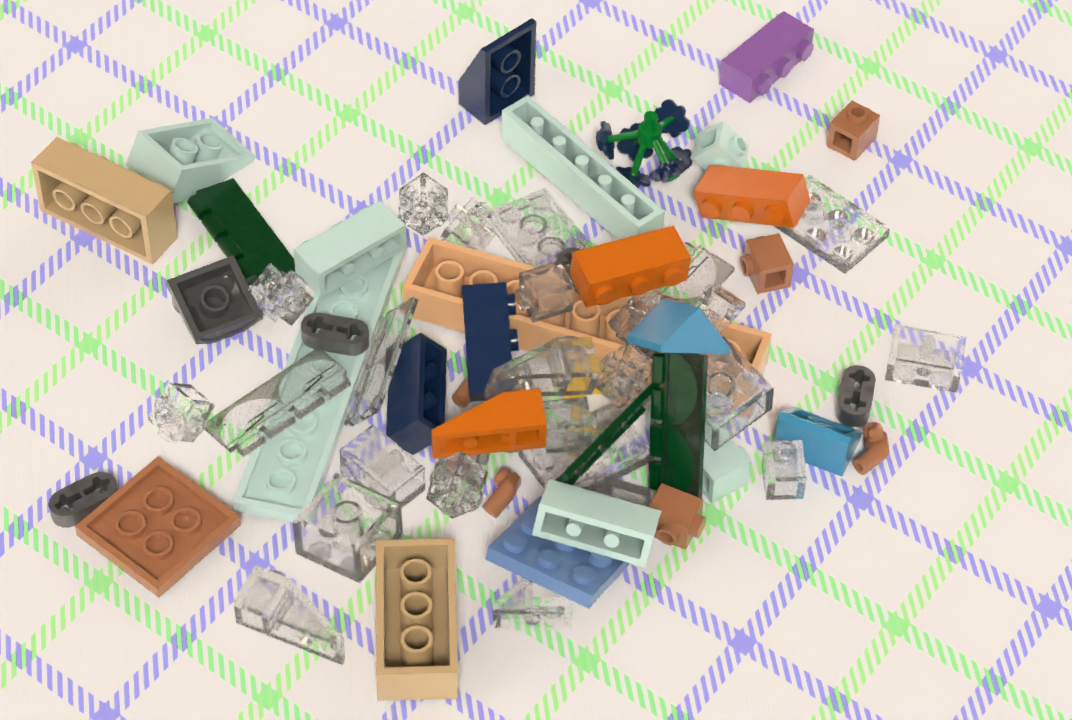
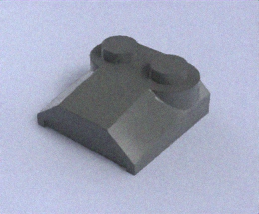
[166,255,263,344]

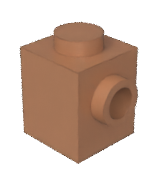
[827,100,880,161]
[740,233,794,294]
[648,483,706,550]

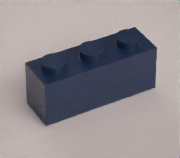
[462,282,521,402]
[386,332,447,455]

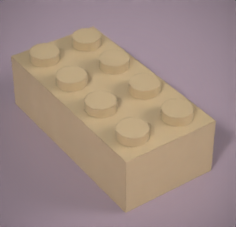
[31,137,178,265]
[376,538,458,701]

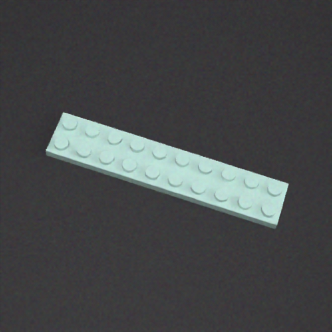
[233,249,407,526]

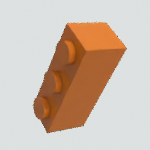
[693,164,811,228]
[570,225,691,308]

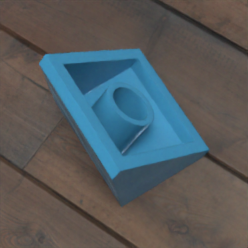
[627,298,730,354]
[773,407,863,477]

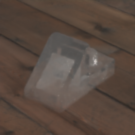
[695,283,746,335]
[493,578,573,632]

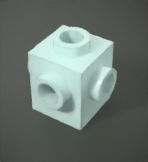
[693,121,749,171]

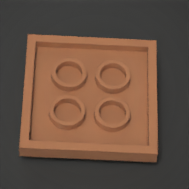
[75,456,241,598]

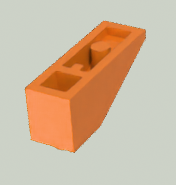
[431,389,547,459]

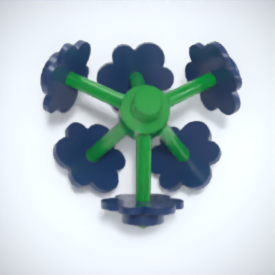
[596,99,692,188]

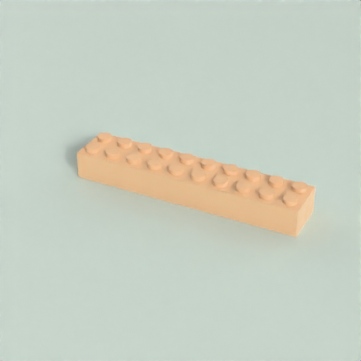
[402,237,772,415]

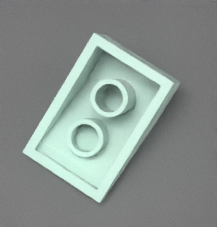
[126,118,256,203]

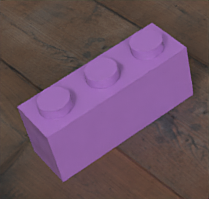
[719,11,814,103]

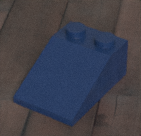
[459,18,537,125]

